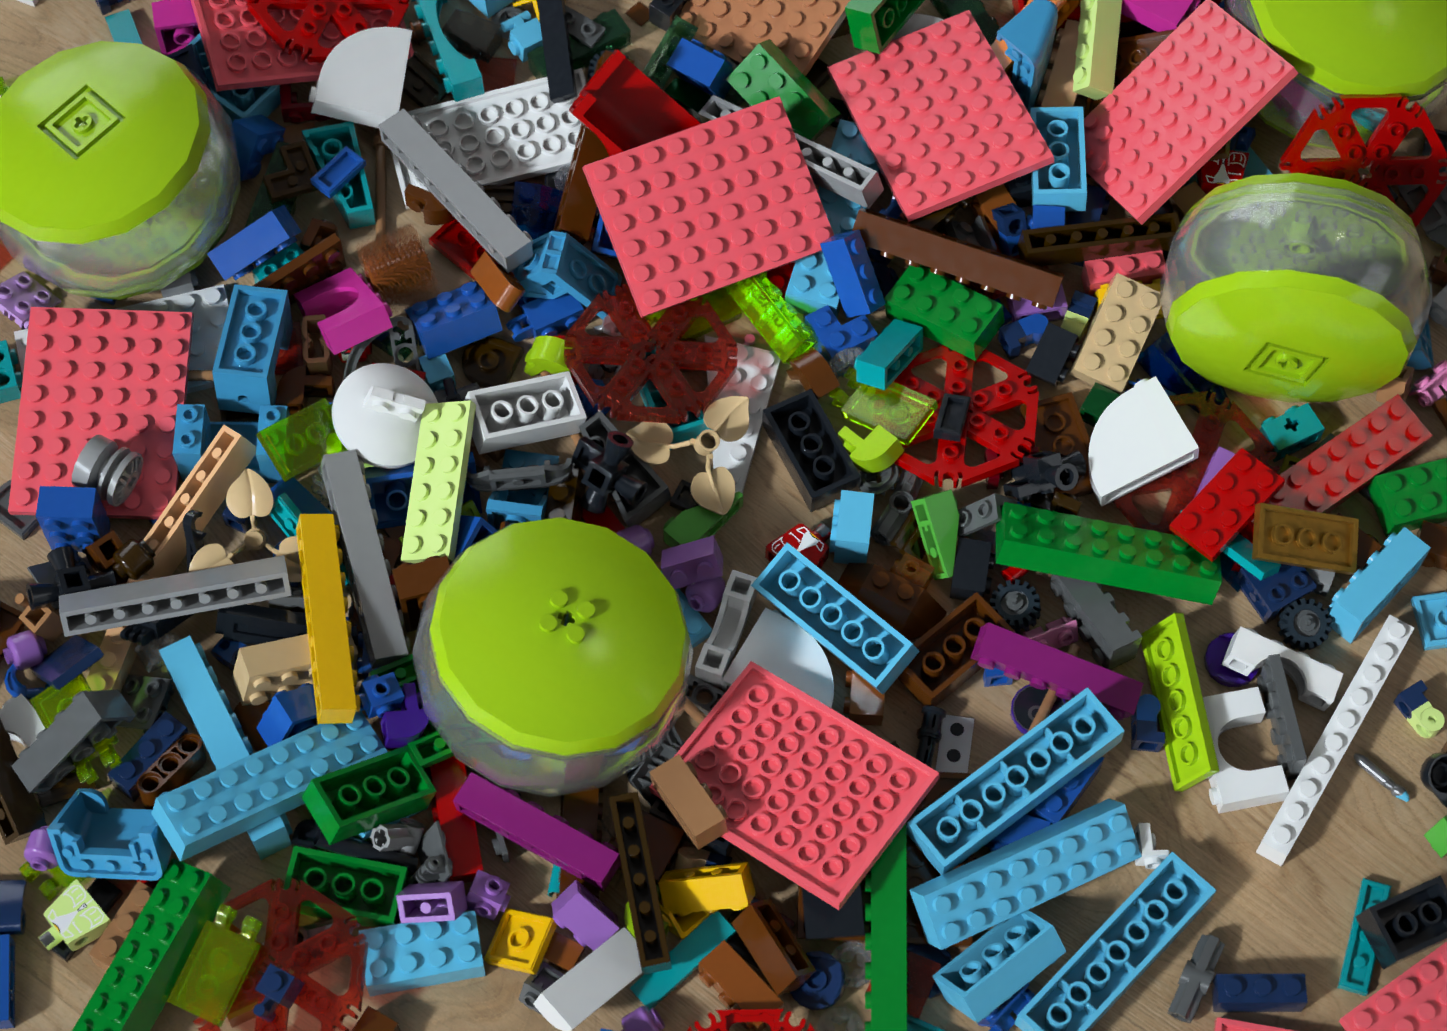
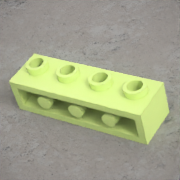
[1073,0,1122,100]

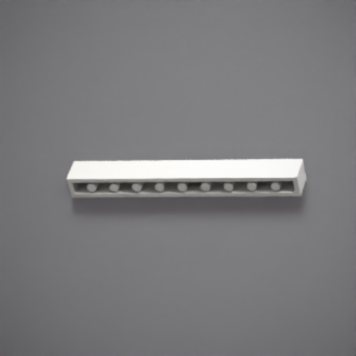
[1256,614,1414,866]

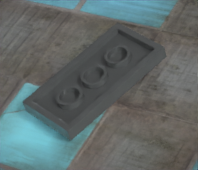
[1257,654,1307,780]

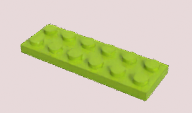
[1141,613,1219,792]

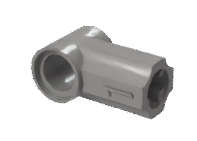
[370,818,425,855]

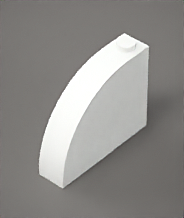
[308,27,412,128]
[1088,376,1199,507]
[722,607,834,709]

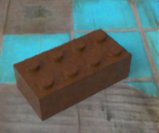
[898,592,1015,706]

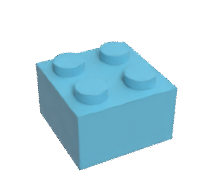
[829,490,874,564]

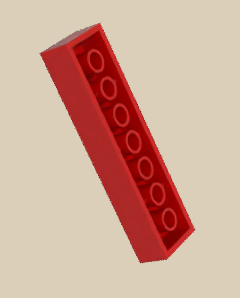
[1240,394,1433,543]

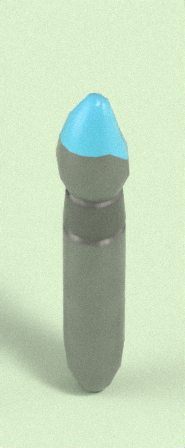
[1354,753,1410,802]

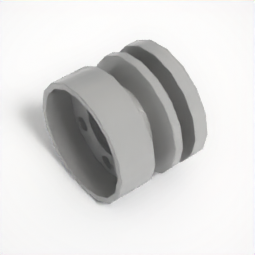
[71,435,143,507]

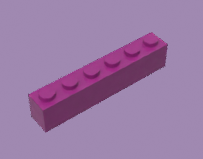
[971,622,1144,720]
[453,772,621,892]

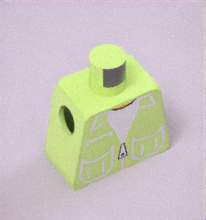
[38,879,111,951]

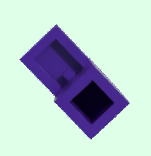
[380,683,430,749]

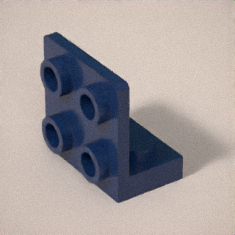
[1234,564,1317,624]

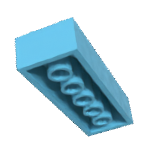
[751,543,919,695]

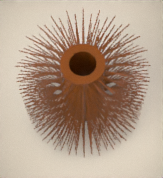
[356,224,440,314]

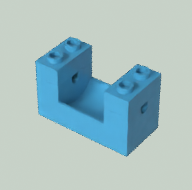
[212,284,293,414]
[172,404,295,483]

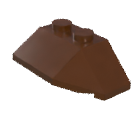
[837,563,947,640]

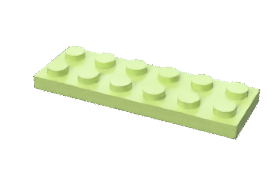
[401,400,476,564]

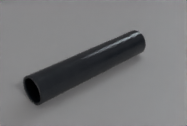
[313,828,418,877]

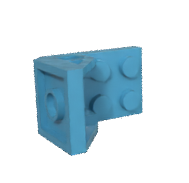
[511,231,623,320]
[486,449,559,531]

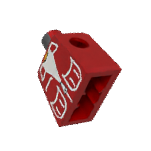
[1197,150,1249,195]
[765,523,831,569]

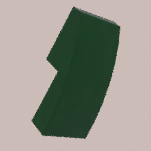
[664,77,711,123]

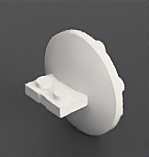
[332,363,438,469]

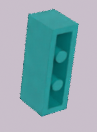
[854,319,923,390]

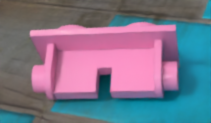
[1409,360,1447,407]
[1022,616,1079,649]

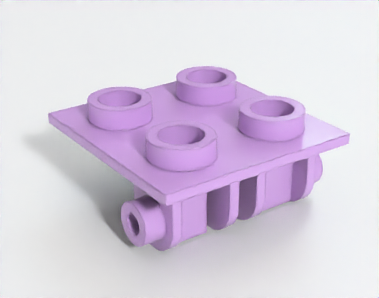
[0,271,61,330]

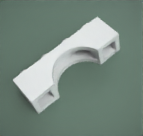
[695,569,758,688]
[1222,626,1344,711]

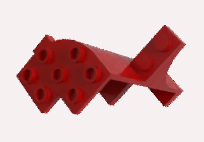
[569,49,701,157]

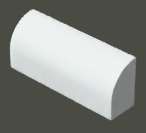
[533,927,642,1031]

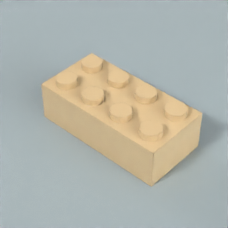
[1069,273,1166,394]
[232,634,358,706]

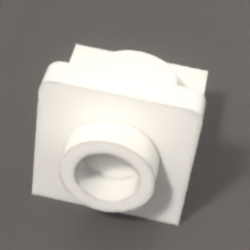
[1134,823,1170,869]

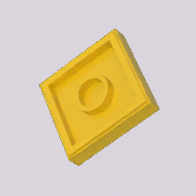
[484,908,557,975]

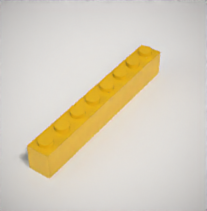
[296,514,360,724]

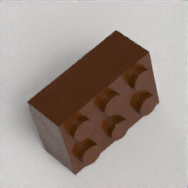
[392,556,451,632]

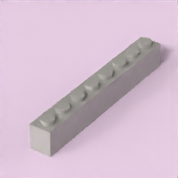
[698,95,884,209]
[379,109,533,273]
[320,450,411,669]
[59,555,292,637]

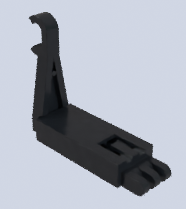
[120,509,207,646]
[215,563,308,645]

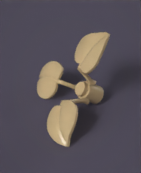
[626,396,749,515]
[188,469,302,582]

